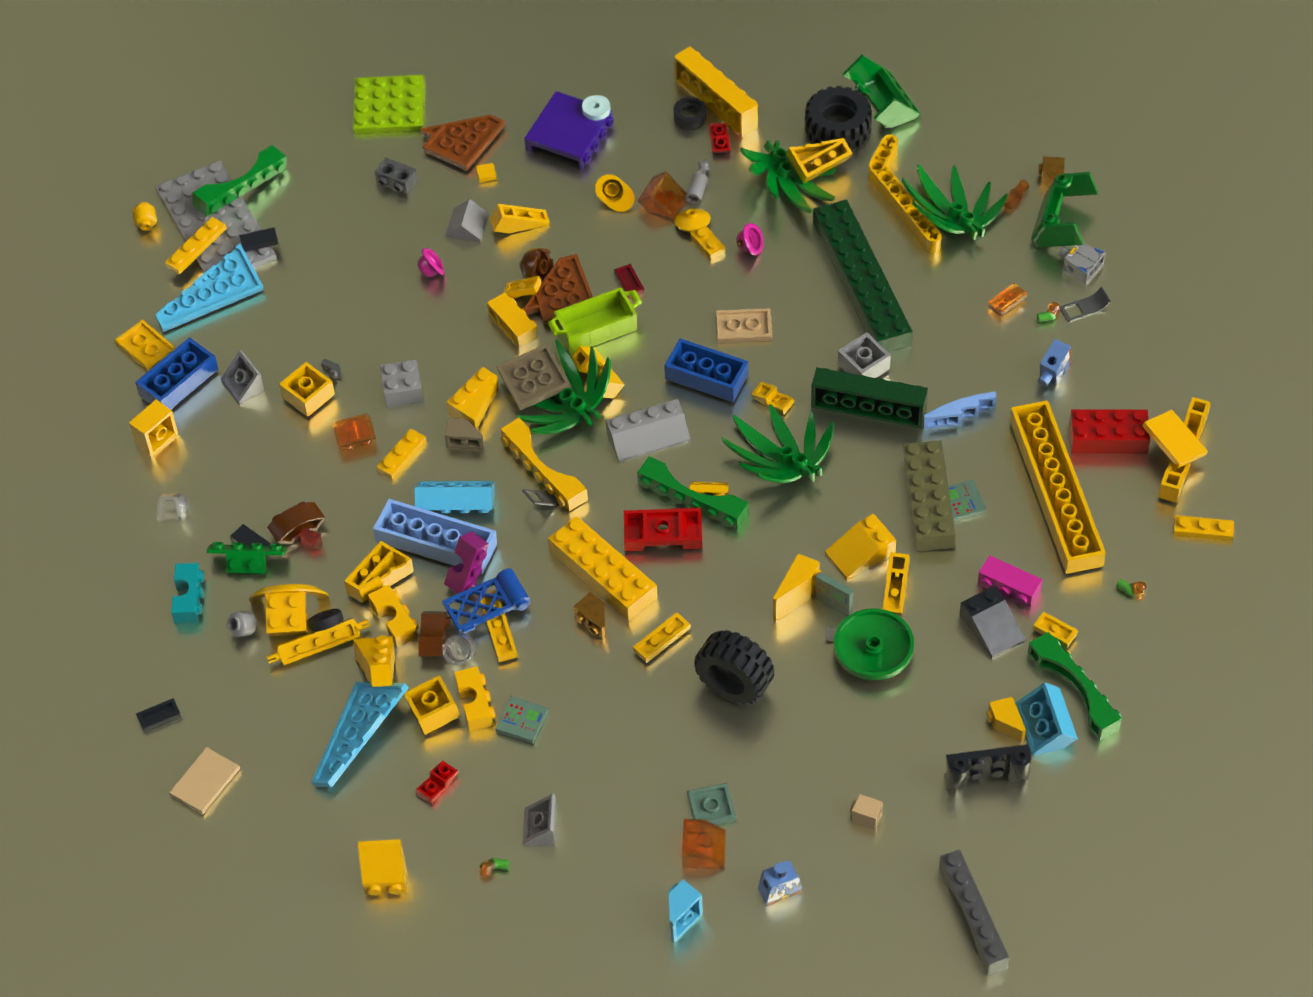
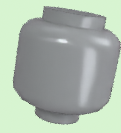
[227,611,257,637]

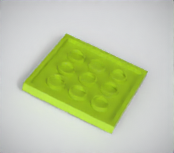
[353,75,425,134]

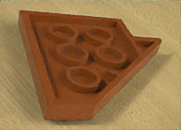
[420,115,505,171]
[524,254,593,325]

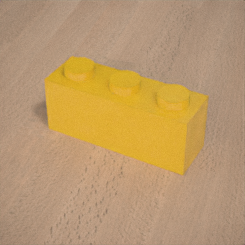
[487,292,538,348]

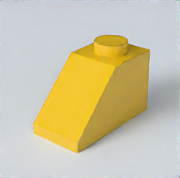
[986,697,1026,741]

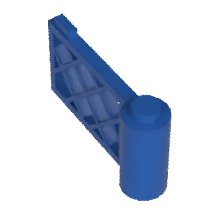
[442,568,530,634]

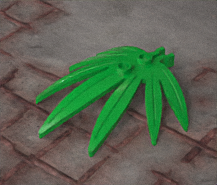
[740,140,837,214]
[902,164,1008,240]
[517,339,611,434]
[722,404,834,483]

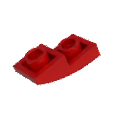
[709,123,730,153]
[416,760,458,805]

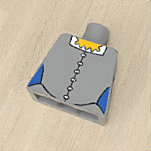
[1058,244,1106,286]

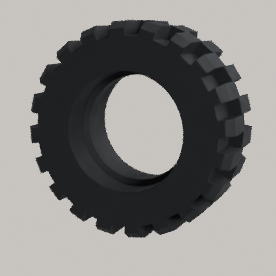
[805,86,872,150]
[694,630,774,705]

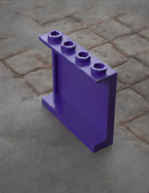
[524,91,614,169]

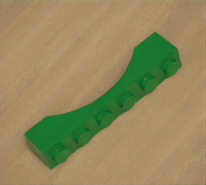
[192,145,287,217]
[637,456,749,530]
[1028,632,1122,740]

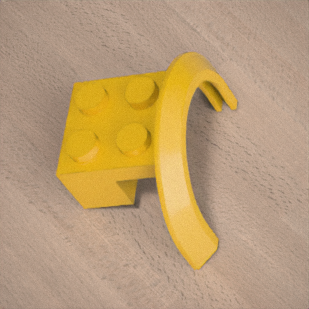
[249,584,329,637]

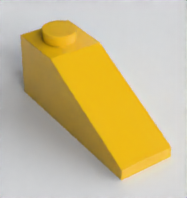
[489,204,550,234]
[883,552,910,613]

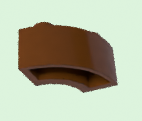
[267,502,326,545]
[419,611,451,657]

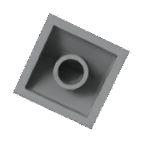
[445,199,489,242]
[221,351,264,403]
[523,794,557,846]

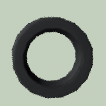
[674,97,706,130]

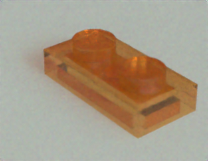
[988,283,1027,317]

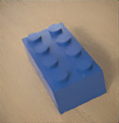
[135,337,219,410]
[664,338,748,402]

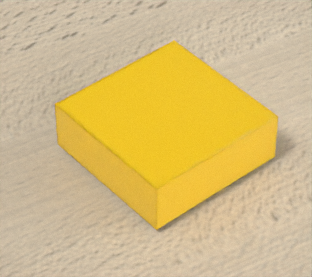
[476,163,497,183]

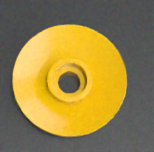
[675,209,710,232]

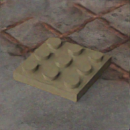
[496,344,571,411]

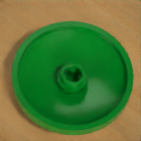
[834,608,914,680]

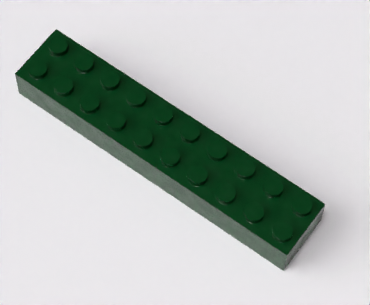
[813,199,913,352]

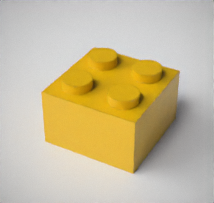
[279,362,335,417]
[129,400,178,457]
[404,675,461,735]

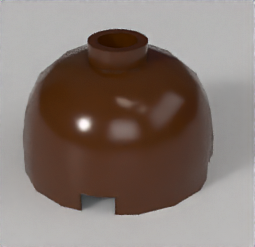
[519,248,554,282]

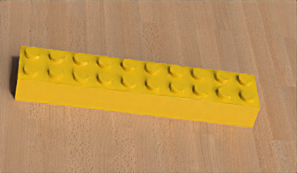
[1010,400,1106,574]

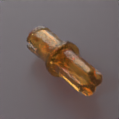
[1004,180,1029,209]

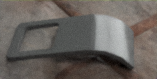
[1060,287,1111,322]
[522,489,559,506]

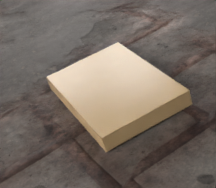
[715,308,772,343]
[169,747,240,815]

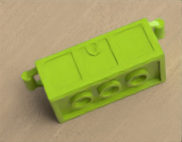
[548,287,642,355]

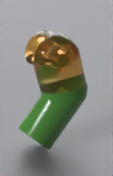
[1037,302,1060,322]
[1116,579,1147,596]
[479,858,509,876]

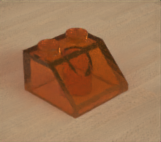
[637,171,686,221]
[331,413,376,450]
[682,819,726,869]

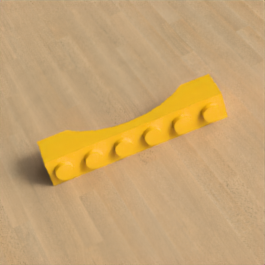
[1158,397,1211,503]
[500,418,588,512]

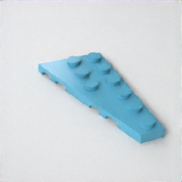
[311,682,409,788]

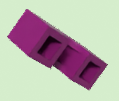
[444,532,489,594]

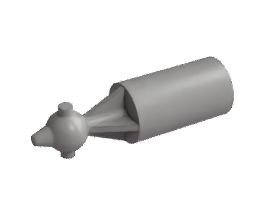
[685,159,710,205]

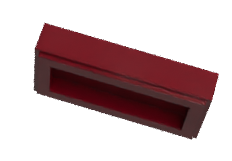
[614,264,645,299]

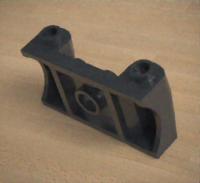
[944,744,1031,790]

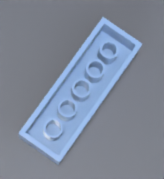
[373,499,497,574]

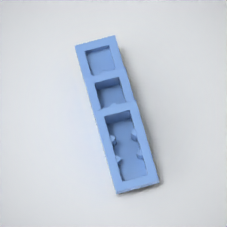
[923,391,997,429]

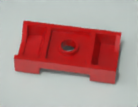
[624,508,702,551]

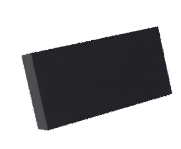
[239,227,279,252]
[230,524,271,546]
[136,698,182,732]

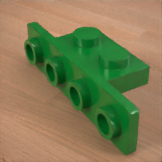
[207,542,287,574]

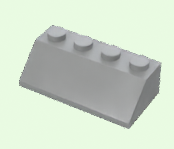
[606,399,690,462]

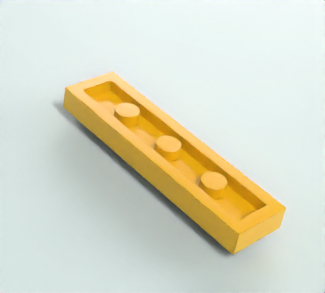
[165,217,226,275]
[478,590,518,662]

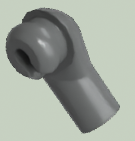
[321,359,341,381]

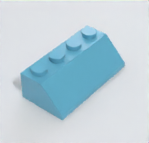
[414,481,495,513]

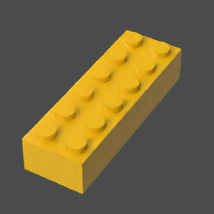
[674,46,758,138]
[548,516,657,621]

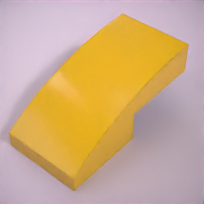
[751,382,794,415]

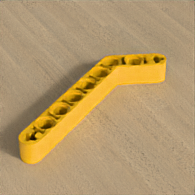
[868,134,942,253]

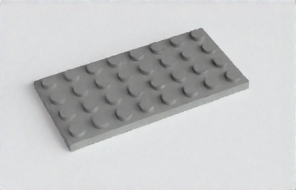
[155,161,277,274]

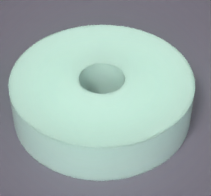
[582,95,610,121]

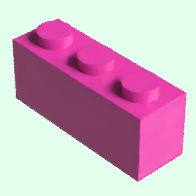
[977,555,1043,608]

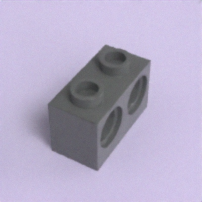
[375,157,418,195]

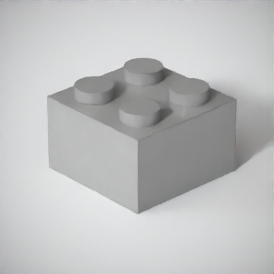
[838,332,891,378]
[380,359,424,408]

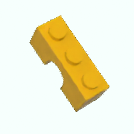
[572,346,624,399]
[368,584,419,648]
[454,666,495,732]

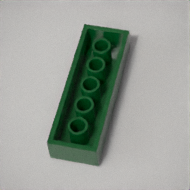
[811,367,928,429]

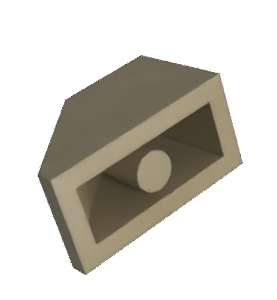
[445,417,484,450]

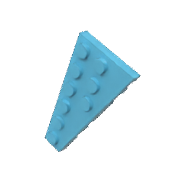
[155,244,264,332]

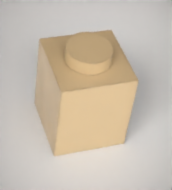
[850,794,883,829]

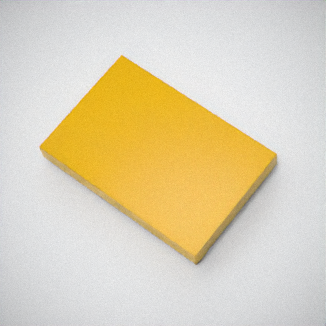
[114,319,176,372]
[1142,410,1208,468]

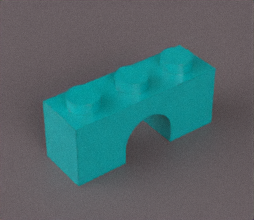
[171,563,204,624]

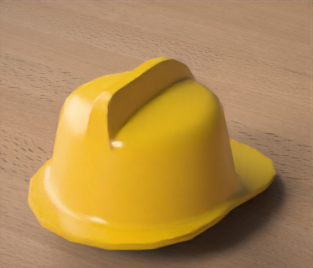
[595,174,634,212]

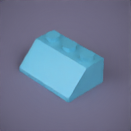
[1015,682,1078,755]

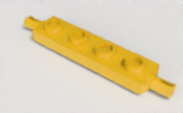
[266,618,370,665]

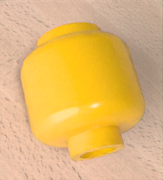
[132,202,157,230]

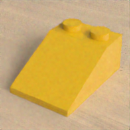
[825,513,896,580]
[773,554,821,622]
[358,839,407,895]

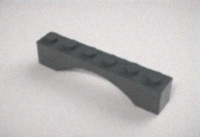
[939,850,1009,976]

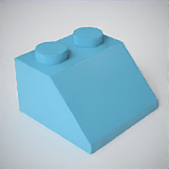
[668,880,703,942]

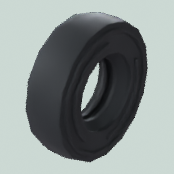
[307,609,344,632]

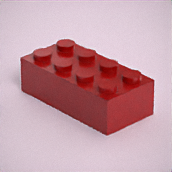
[1069,409,1150,454]

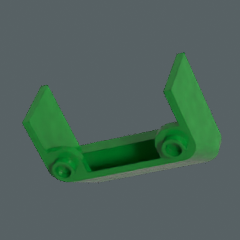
[842,54,921,128]
[1031,172,1098,248]

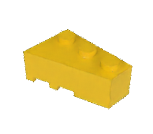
[786,138,852,184]
[446,367,499,430]
[344,541,414,603]
[353,635,395,687]

